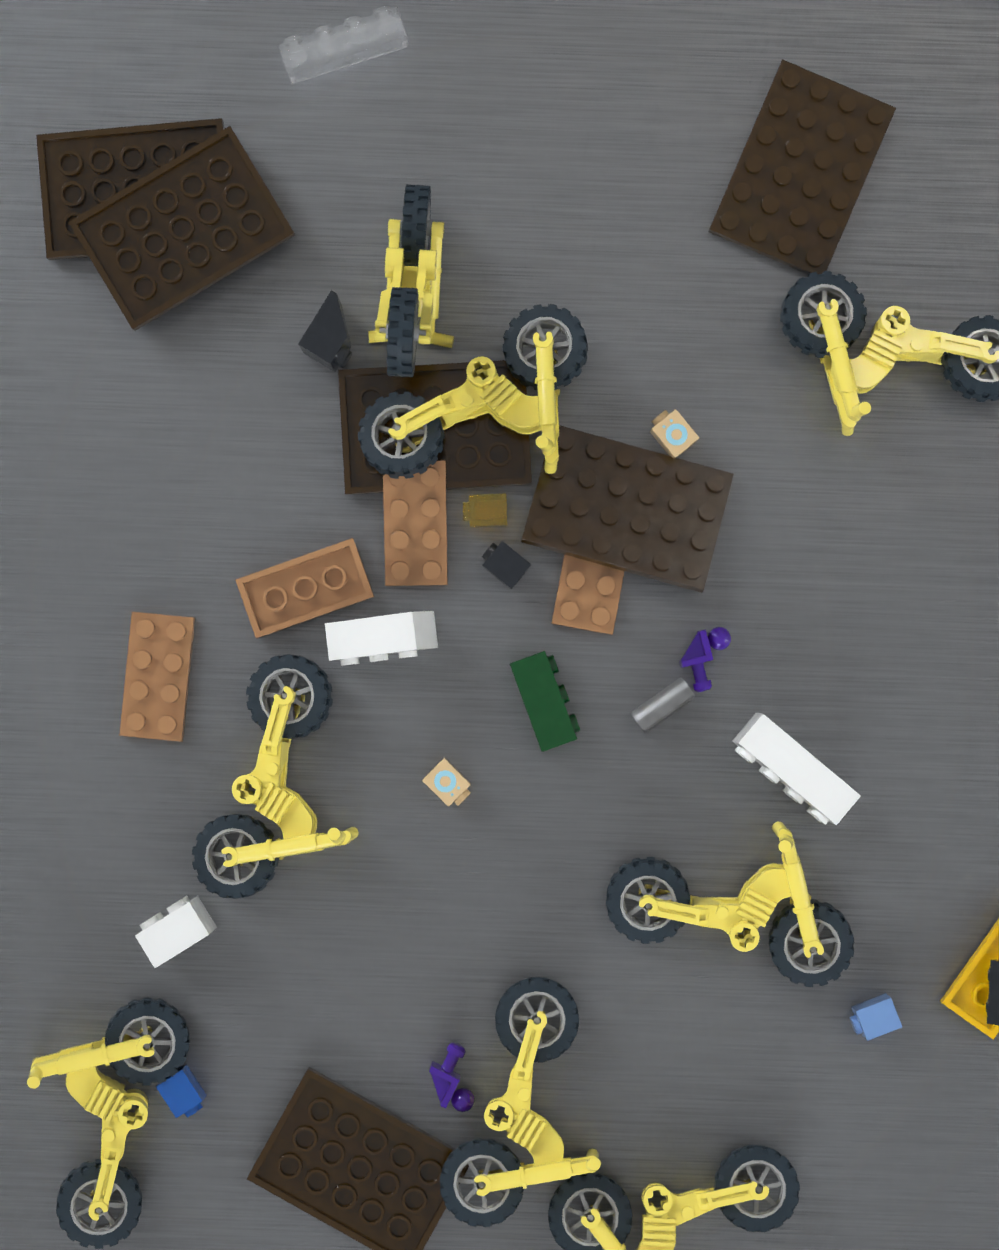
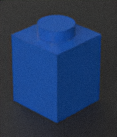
[156,1064,207,1118]

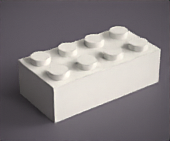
[732,713,861,825]

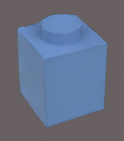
[850,993,902,1041]

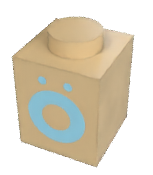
[650,409,699,459]
[422,757,471,807]

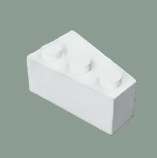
[325,611,438,666]

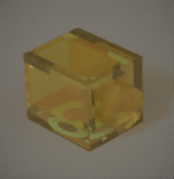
[463,493,507,528]

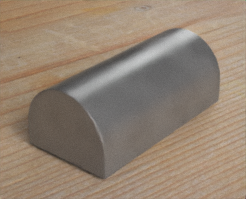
[630,677,695,733]

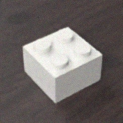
[135,896,217,968]

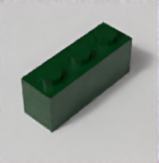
[510,651,580,752]

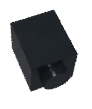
[482,541,531,590]

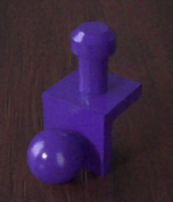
[679,627,731,692]
[429,1042,475,1112]

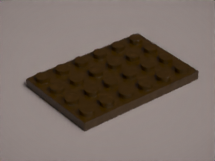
[708,59,896,274]
[36,118,224,260]
[69,126,295,331]
[338,360,532,495]
[521,425,734,593]
[247,1067,469,1250]

